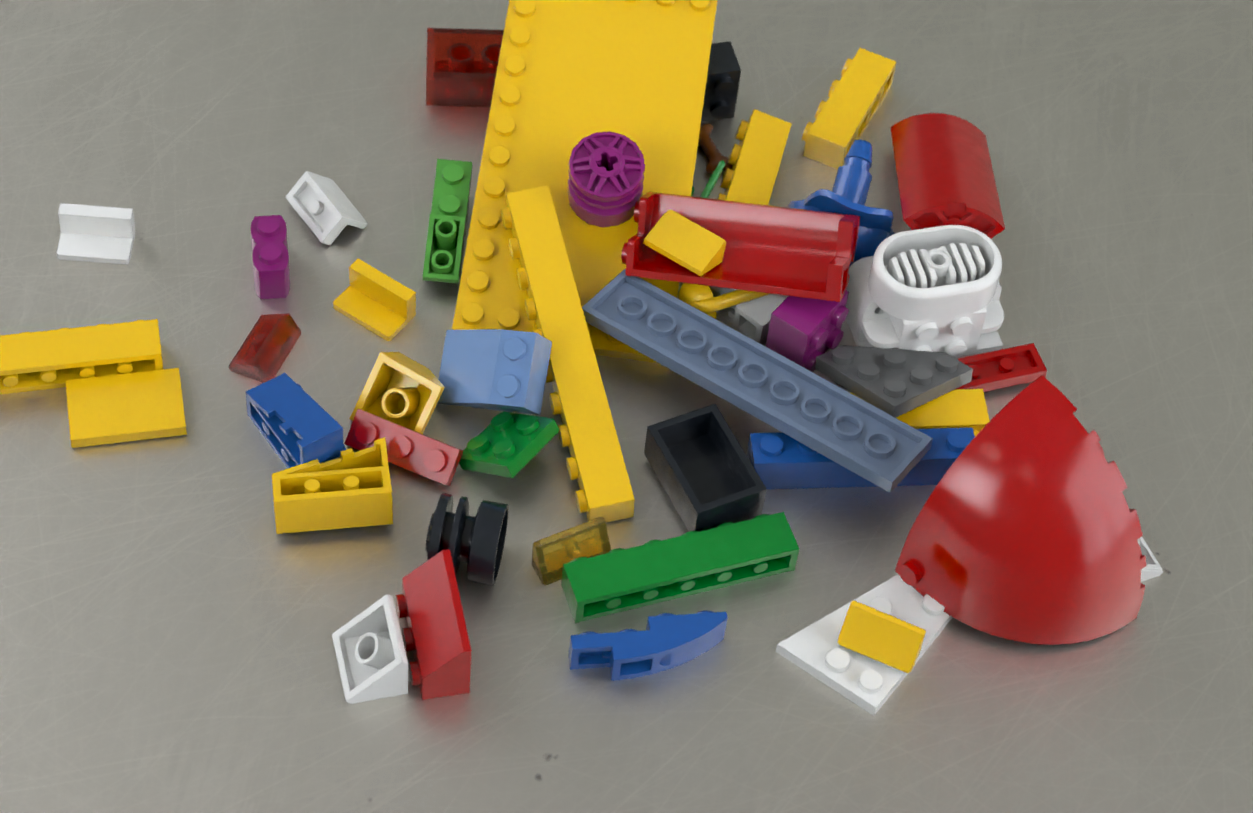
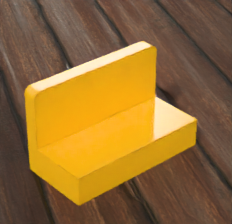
[333,258,416,341]

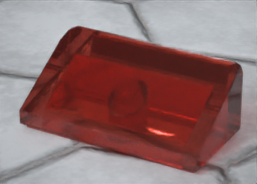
[228,313,301,383]

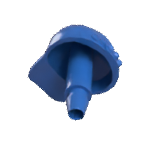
[787,139,895,268]

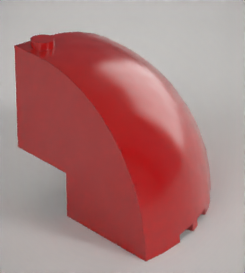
[895,375,1146,645]

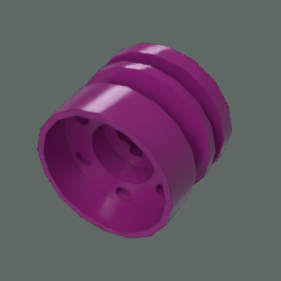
[568,131,645,227]

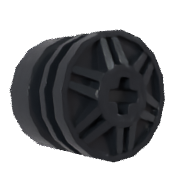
[426,493,509,586]

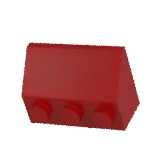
[396,549,471,700]

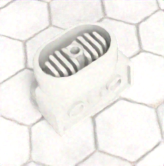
[846,225,1004,358]

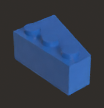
[246,373,346,469]

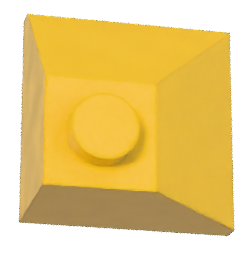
[349,352,445,434]

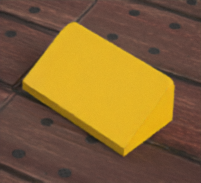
[643,210,726,276]
[838,600,926,673]

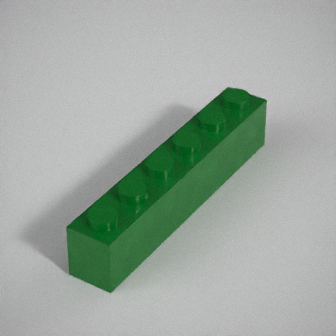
[561,512,800,623]

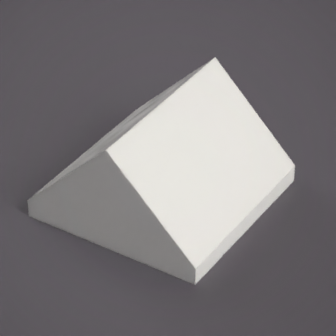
[332,594,408,704]

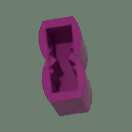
[251,215,290,299]

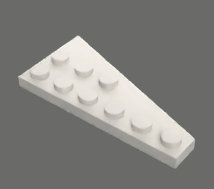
[776,574,953,716]

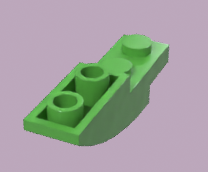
[422,159,472,284]

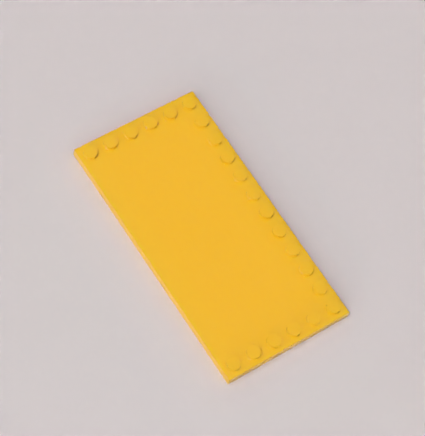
[452,0,717,363]

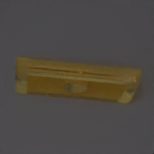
[531,517,611,585]

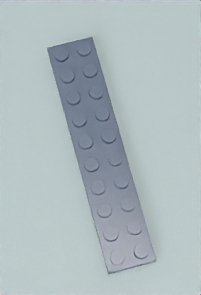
[582,269,933,493]

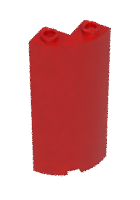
[890,113,1005,239]
[621,192,860,302]

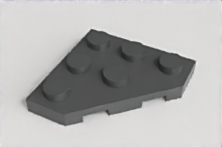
[815,345,973,418]

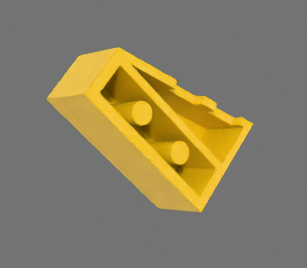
[272,437,393,534]

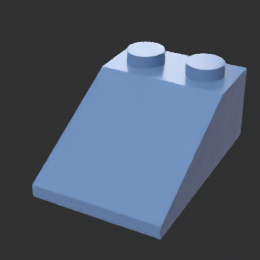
[437,329,552,415]

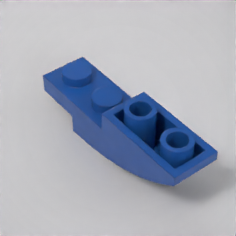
[568,610,728,681]

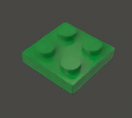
[459,411,560,478]

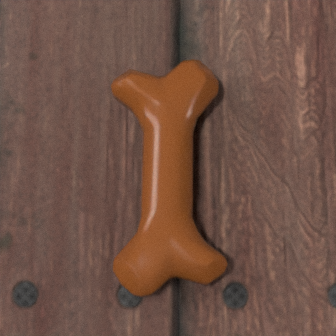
[698,123,733,173]

